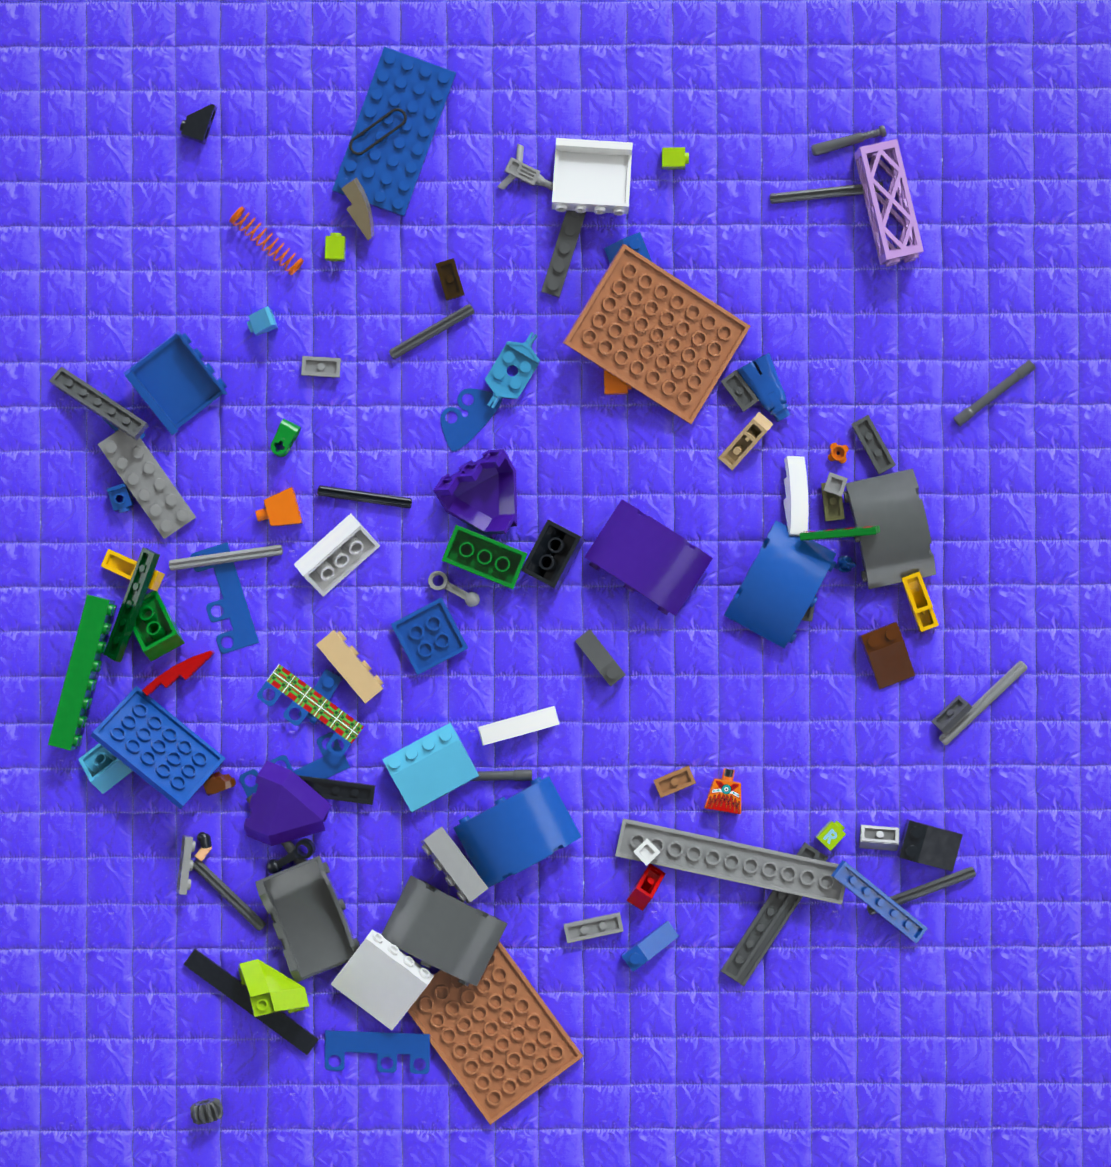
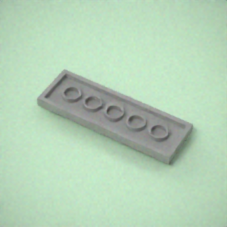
[98,429,196,539]

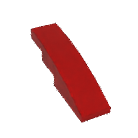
[142,650,215,696]

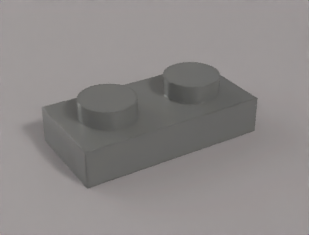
[721,370,759,412]
[931,695,972,734]

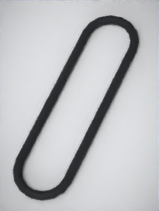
[349,108,407,155]

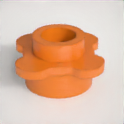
[828,443,849,464]

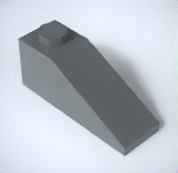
[575,629,626,687]

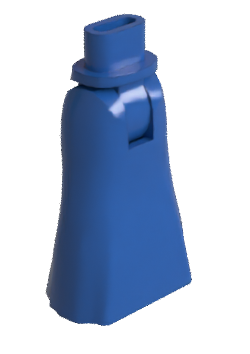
[737,353,790,422]

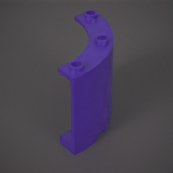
[585,500,713,616]

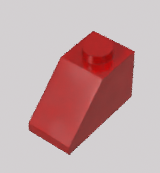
[626,863,666,911]

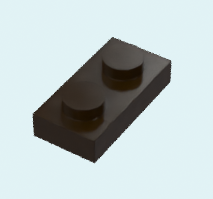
[436,258,465,301]

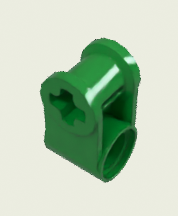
[271,419,301,457]

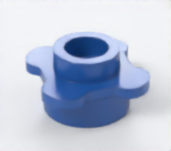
[834,556,856,572]

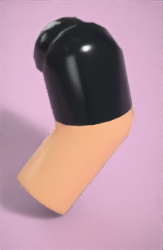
[195,832,212,862]

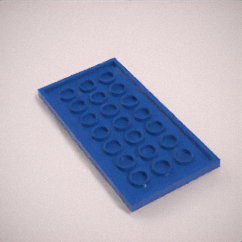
[332,46,456,217]

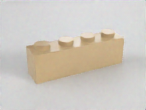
[316,630,384,704]

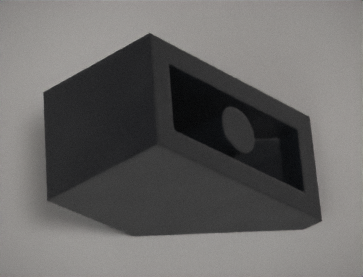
[180,104,217,144]

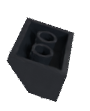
[521,520,585,590]

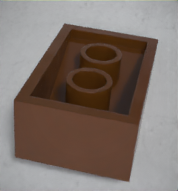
[859,622,915,689]

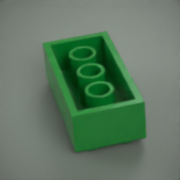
[442,525,528,589]

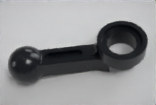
[266,838,315,874]

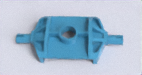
[485,332,540,409]

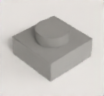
[823,472,848,497]

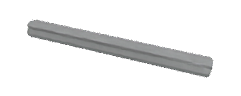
[169,545,283,571]
[939,661,1027,745]

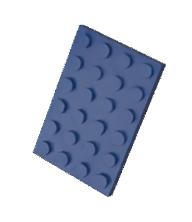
[90,686,226,809]

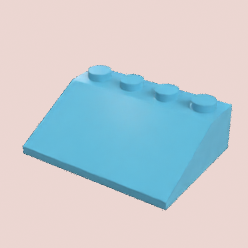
[382,723,479,812]

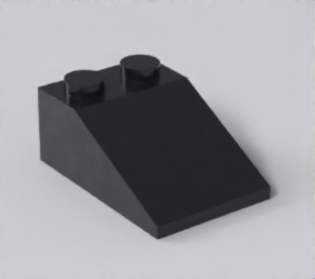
[897,819,963,871]

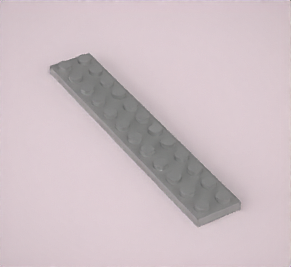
[615,818,845,905]

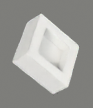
[633,838,660,866]

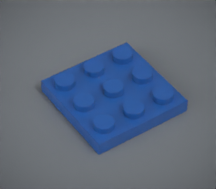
[391,597,468,675]

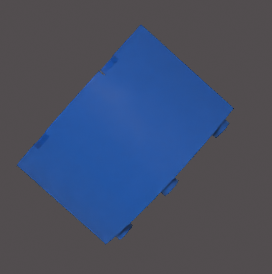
[724,520,836,648]
[454,776,582,888]

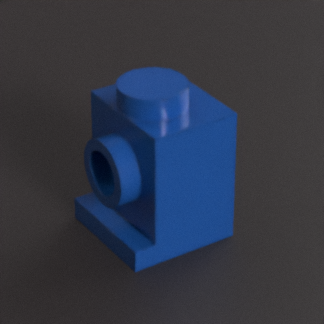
[107,483,134,514]

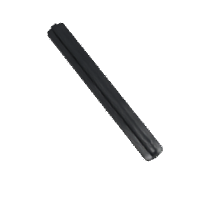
[317,485,412,508]

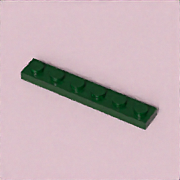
[103,547,160,662]

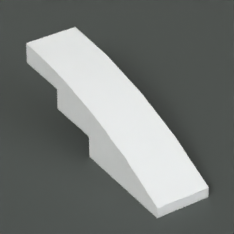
[783,456,809,536]
[478,706,559,746]

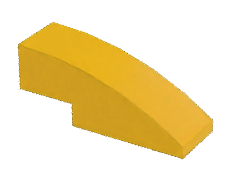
[101,549,165,591]
[901,571,939,632]

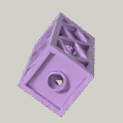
[854,139,924,267]

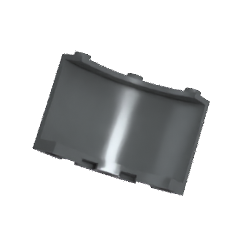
[843,469,936,589]
[255,856,360,982]
[381,876,507,986]

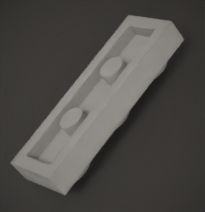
[176,835,195,895]
[563,912,624,943]

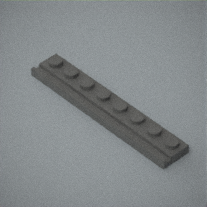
[720,842,828,986]

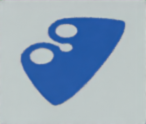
[440,388,502,452]

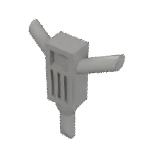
[497,144,553,191]

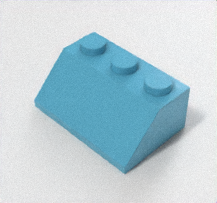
[78,743,133,794]

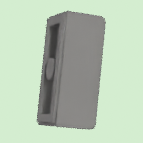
[859,825,899,851]

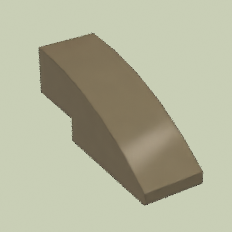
[341,177,374,240]

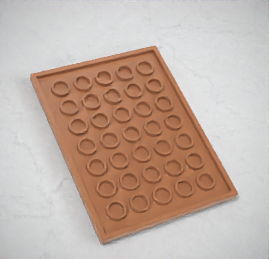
[563,244,751,424]
[408,941,583,1125]

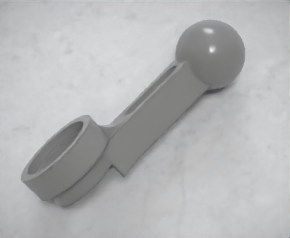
[428,571,480,607]

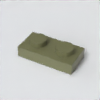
[821,483,845,522]

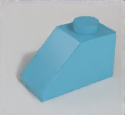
[247,306,278,336]

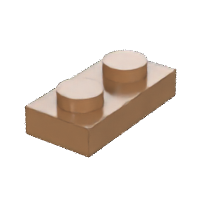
[653,765,696,798]

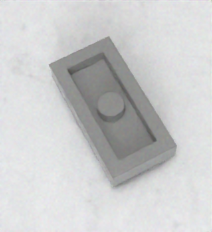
[301,356,341,378]

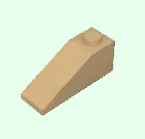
[718,412,773,470]

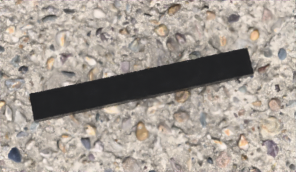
[184,948,319,1055]

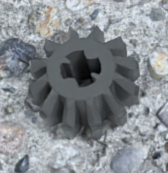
[190,1098,223,1125]

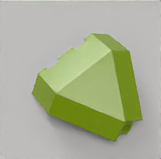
[238,959,309,1017]

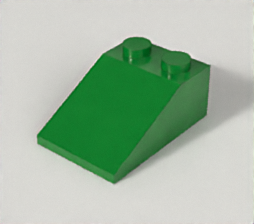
[133,591,185,661]

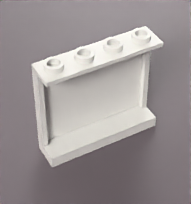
[552,138,633,216]
[331,929,434,1031]

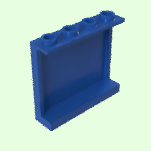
[124,331,227,436]

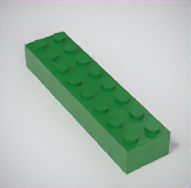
[48,595,117,751]

